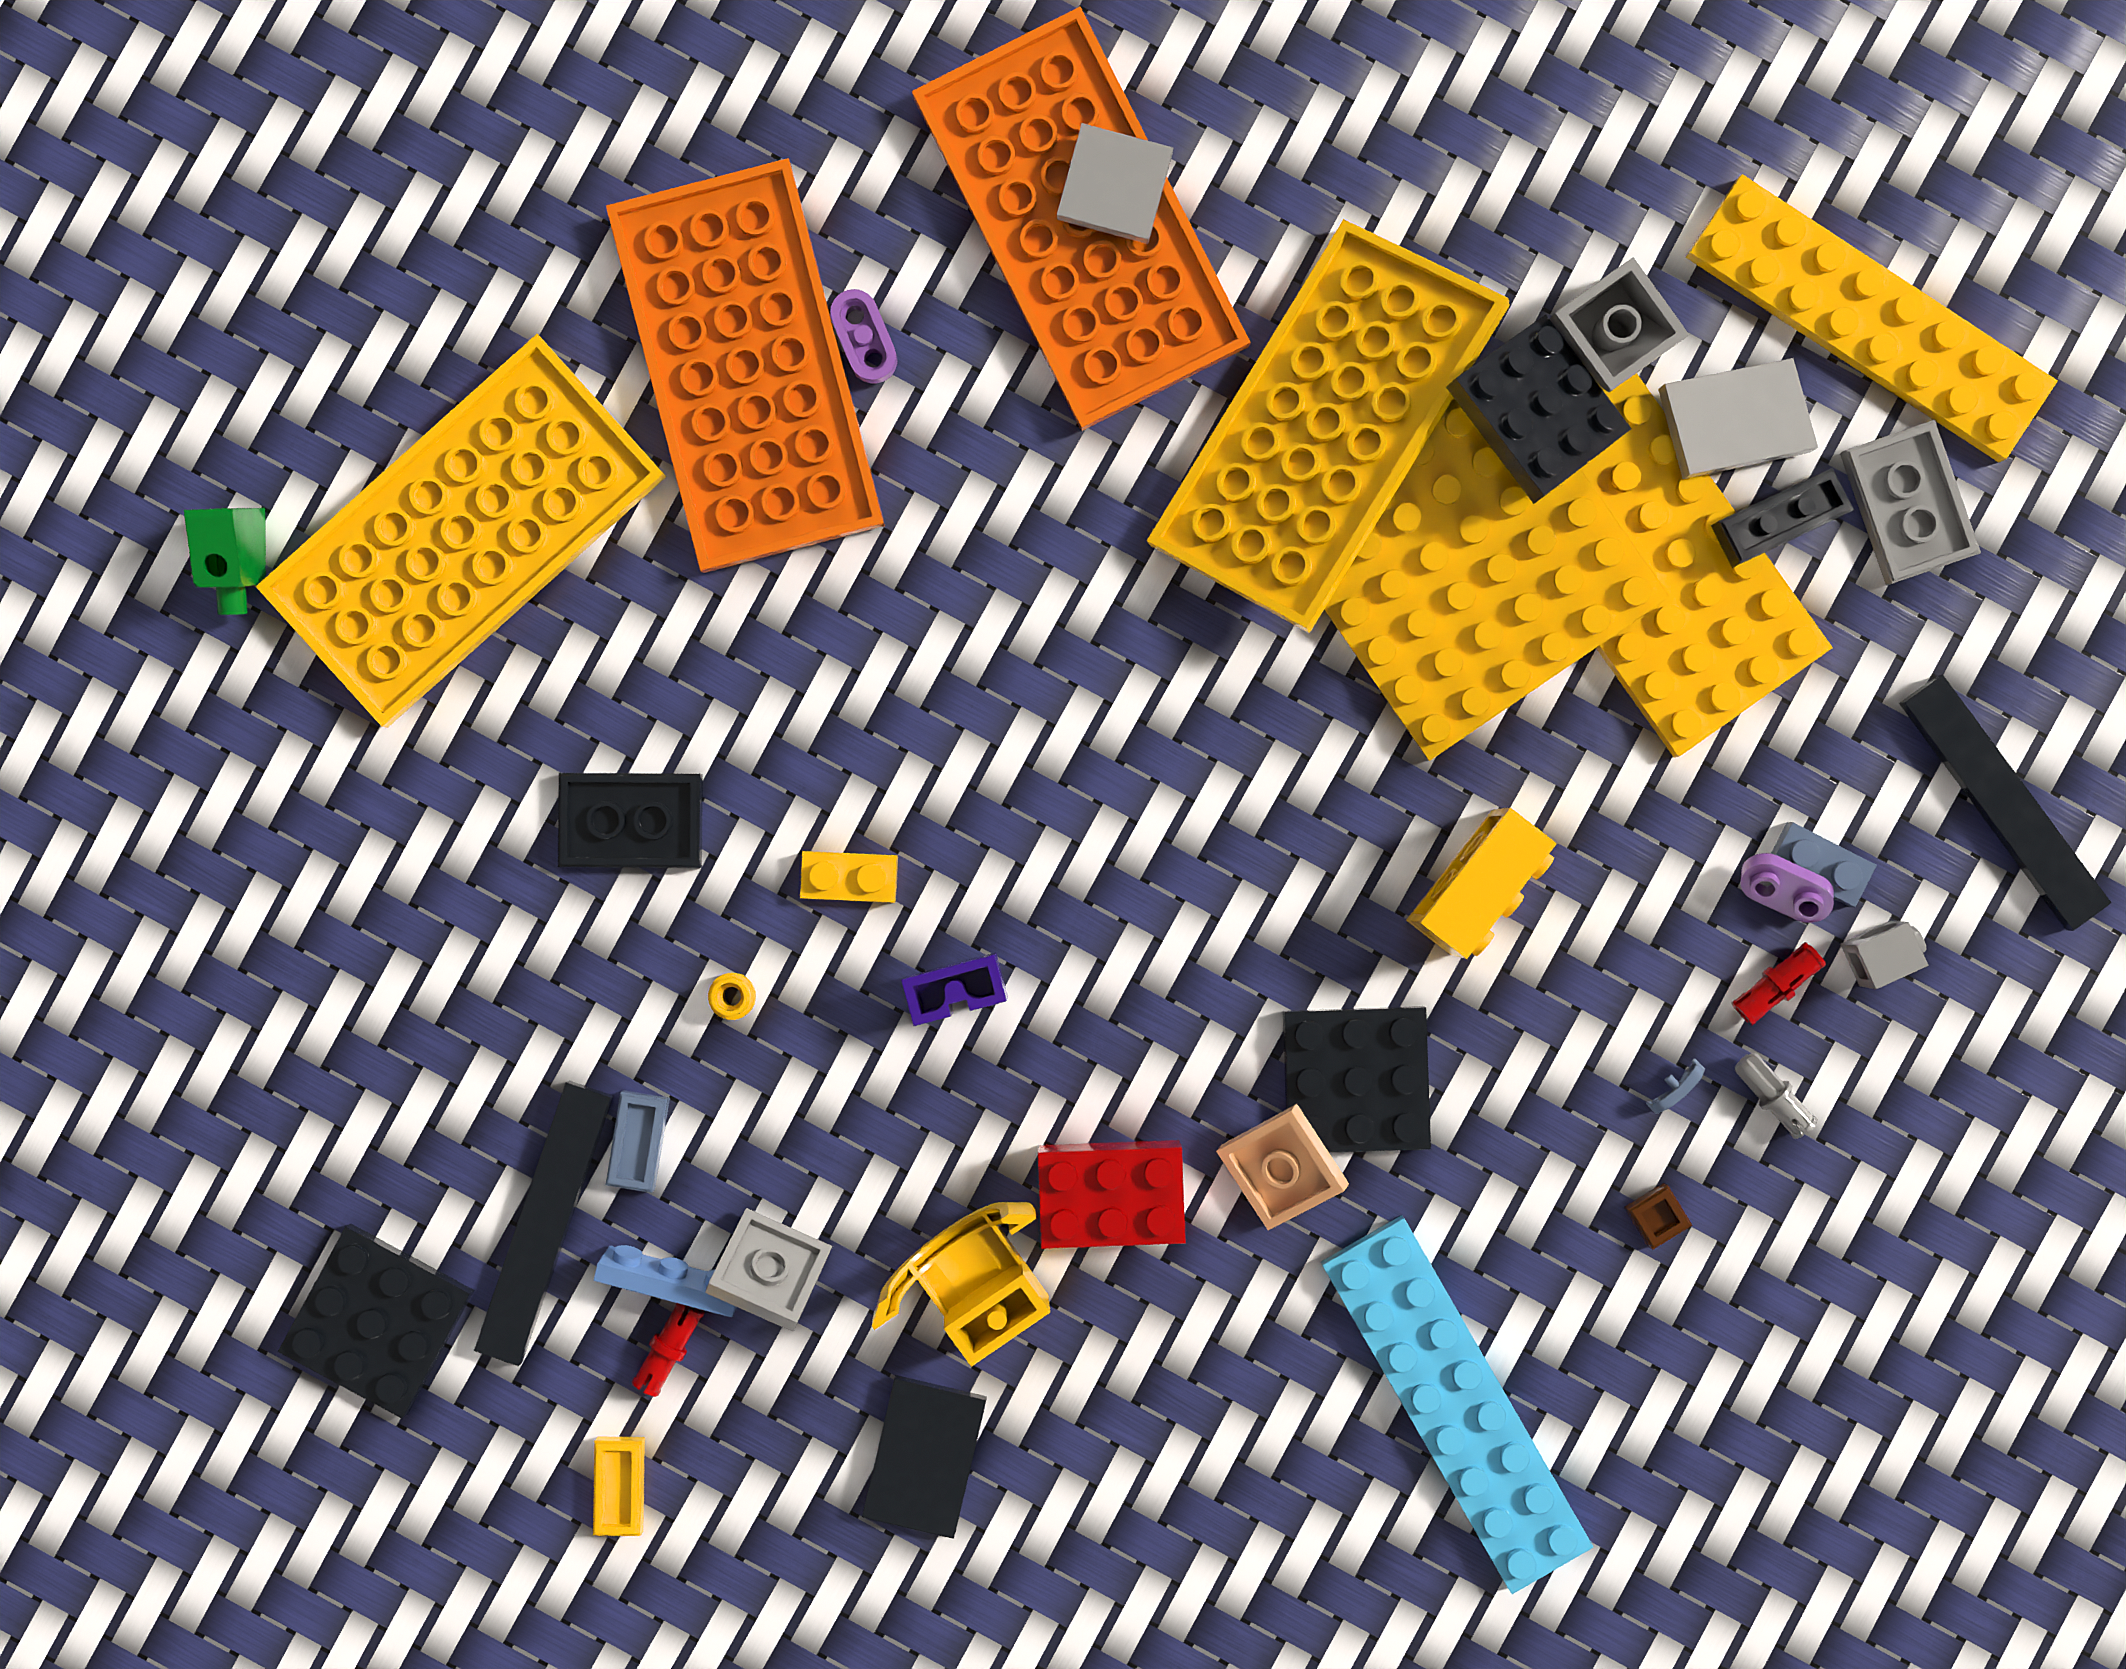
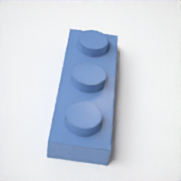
[594,1245,737,1317]

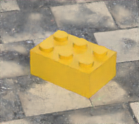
[1406,807,1557,959]

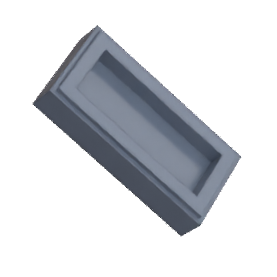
[605,1090,670,1193]

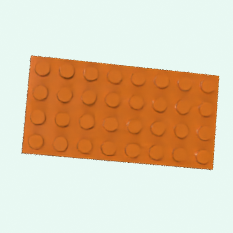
[912,7,1251,431]
[606,158,885,573]

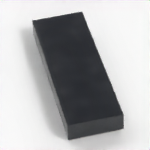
[1711,468,1854,568]

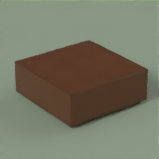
[1624,1183,1693,1250]

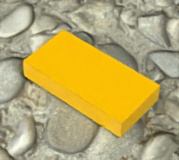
[593,1436,645,1536]

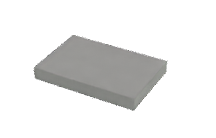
[1658,358,1818,479]
[1840,420,1981,586]

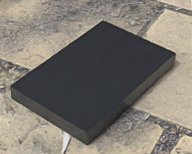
[558,773,703,868]
[862,1375,987,1539]

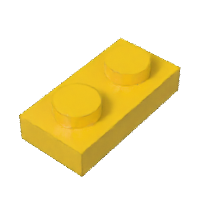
[800,851,898,903]

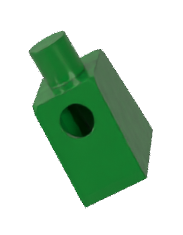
[184,508,266,615]

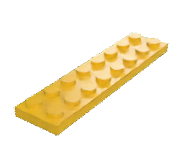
[1685,174,2058,463]

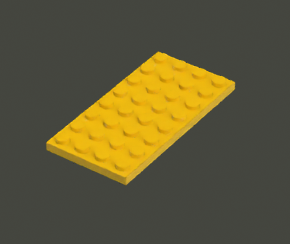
[1147,219,1510,633]
[256,334,667,728]
[1581,373,1833,758]

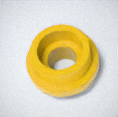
[708,973,756,1020]

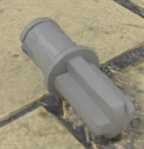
[1735,1053,1818,1139]

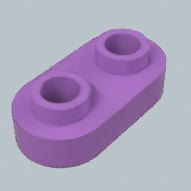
[830,289,897,384]
[1740,853,1834,923]

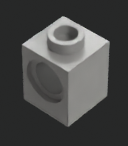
[1840,921,1929,989]

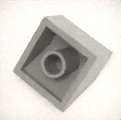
[1550,257,1689,392]

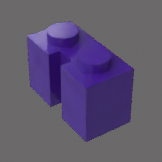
[901,952,1008,1026]

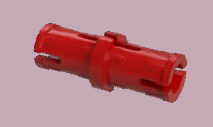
[1731,942,1826,1026]
[632,1303,705,1397]

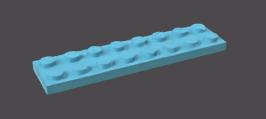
[1321,1215,1594,1594]

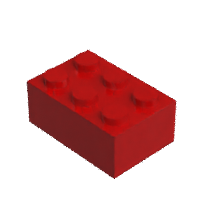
[1038,1140,1186,1249]

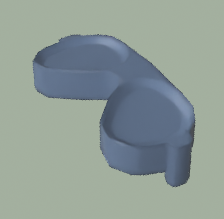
[1646,1059,1705,1114]

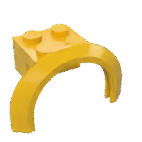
[872,1202,1050,1367]

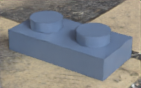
[1771,822,1877,907]

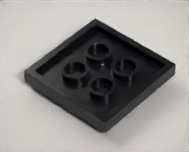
[1446,315,1632,504]
[1283,1006,1431,1153]
[278,1224,475,1419]

